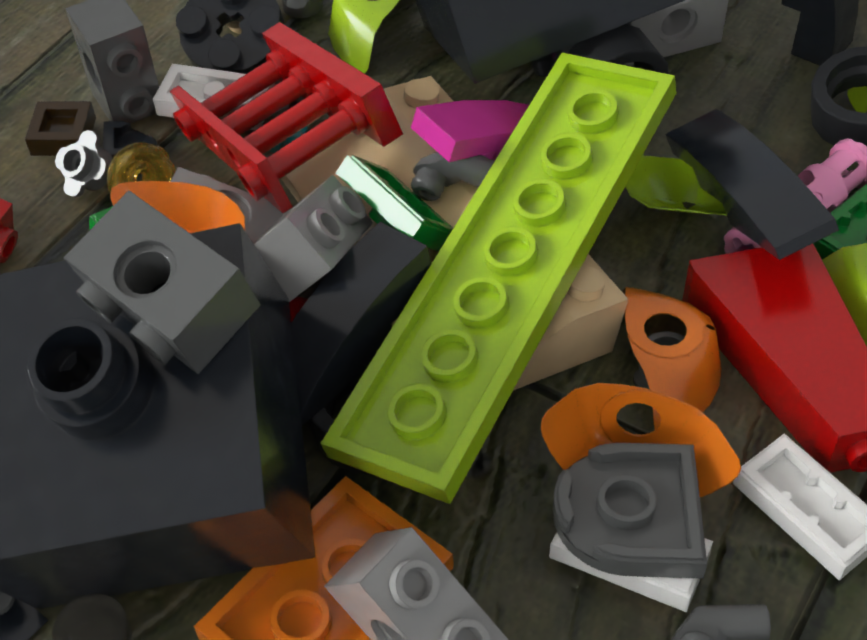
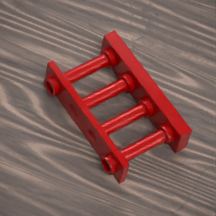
[169,22,403,213]

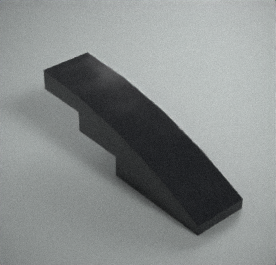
[665,109,839,260]

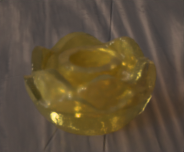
[107,142,176,194]

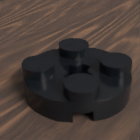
[176,0,284,74]

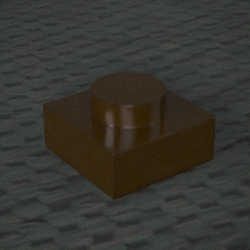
[25,101,96,156]

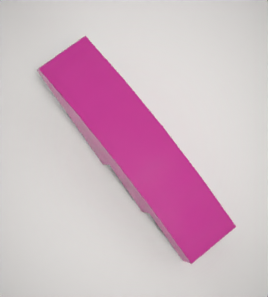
[411,100,529,163]

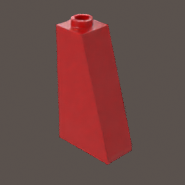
[682,244,867,473]

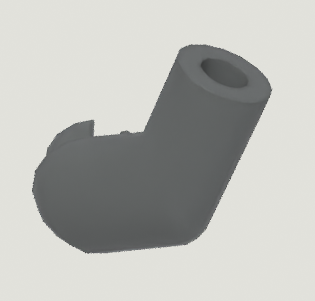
[411,152,494,201]
[671,604,771,640]

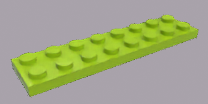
[320,53,677,504]

